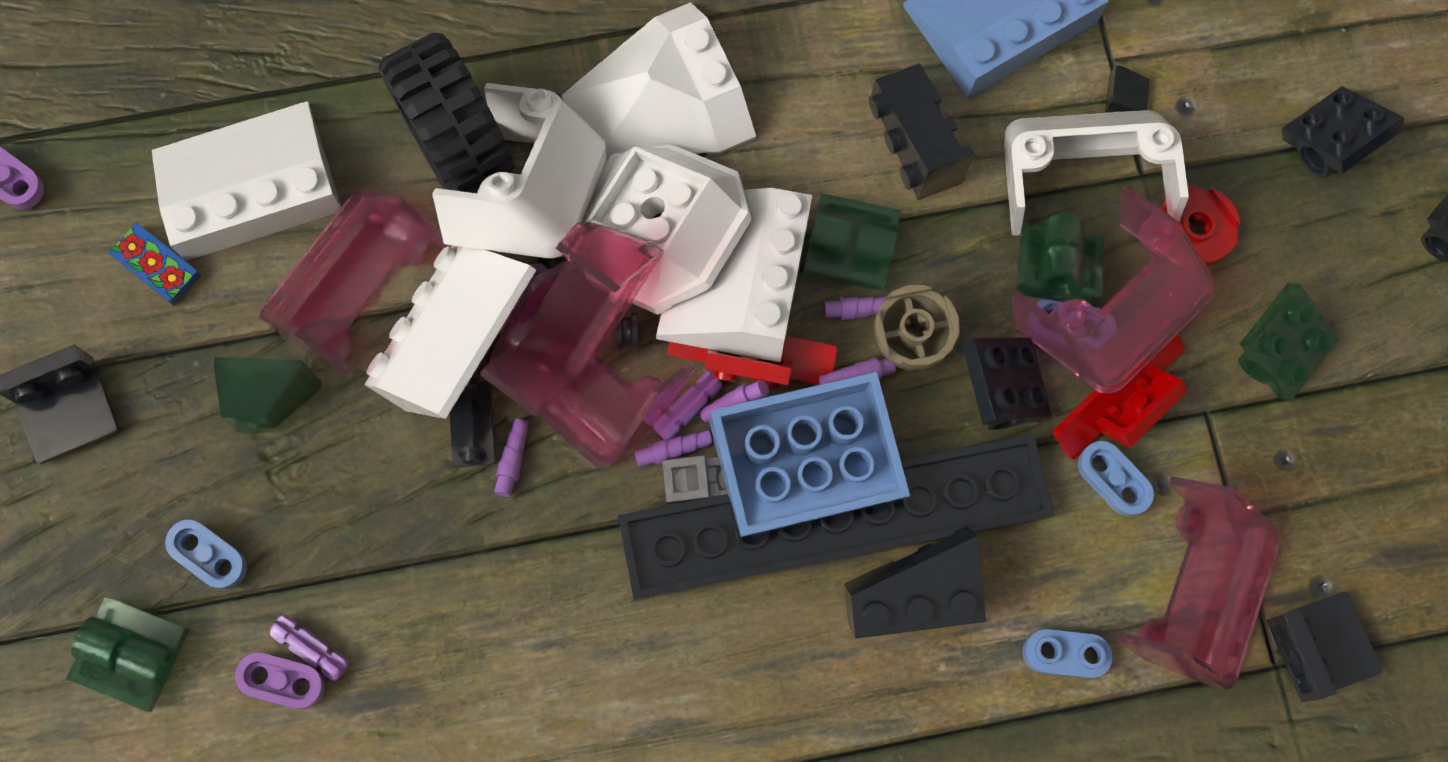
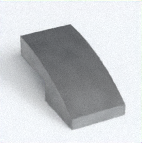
[662,455,728,504]

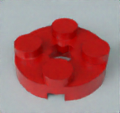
[1153,186,1240,269]

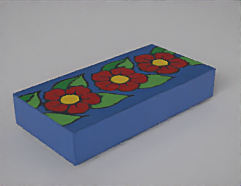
[108,222,201,306]

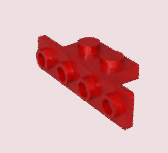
[1053,321,1188,460]
[667,335,837,389]

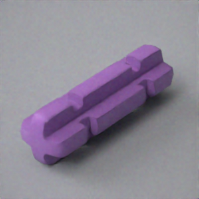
[654,371,723,440]
[270,615,349,681]

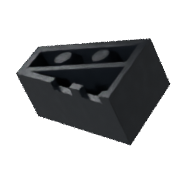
[869,63,975,200]
[844,526,986,639]

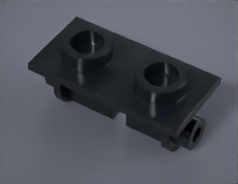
[450,377,495,468]

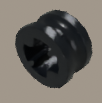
[616,312,639,350]

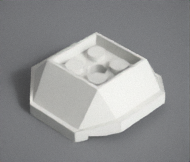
[575,144,752,315]

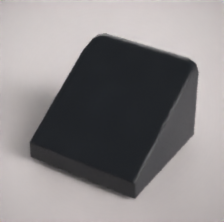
[1105,65,1150,113]

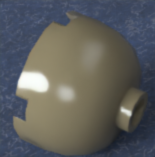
[874,285,959,371]

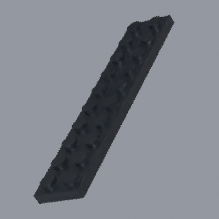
[618,434,1054,601]

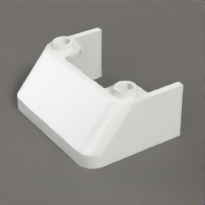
[432,83,607,258]
[1004,110,1189,236]

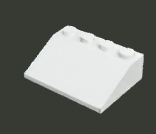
[152,101,343,261]
[656,188,812,363]
[364,245,536,419]

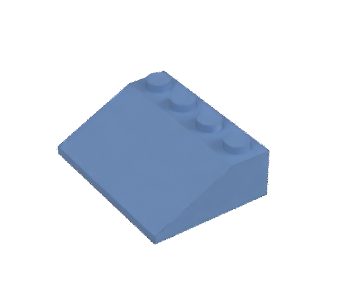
[903,0,1109,99]
[709,372,910,537]

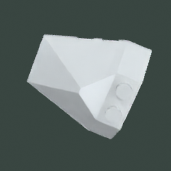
[561,2,756,164]

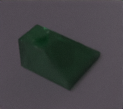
[213,357,321,434]

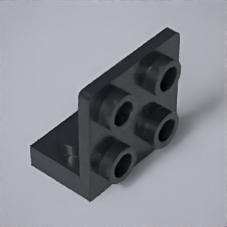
[0,344,120,464]
[1266,592,1382,702]

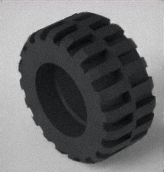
[378,33,515,193]

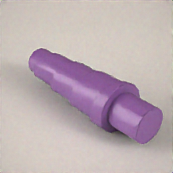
[823,297,886,320]
[819,358,896,385]
[700,380,769,422]
[494,418,529,497]
[634,430,712,467]

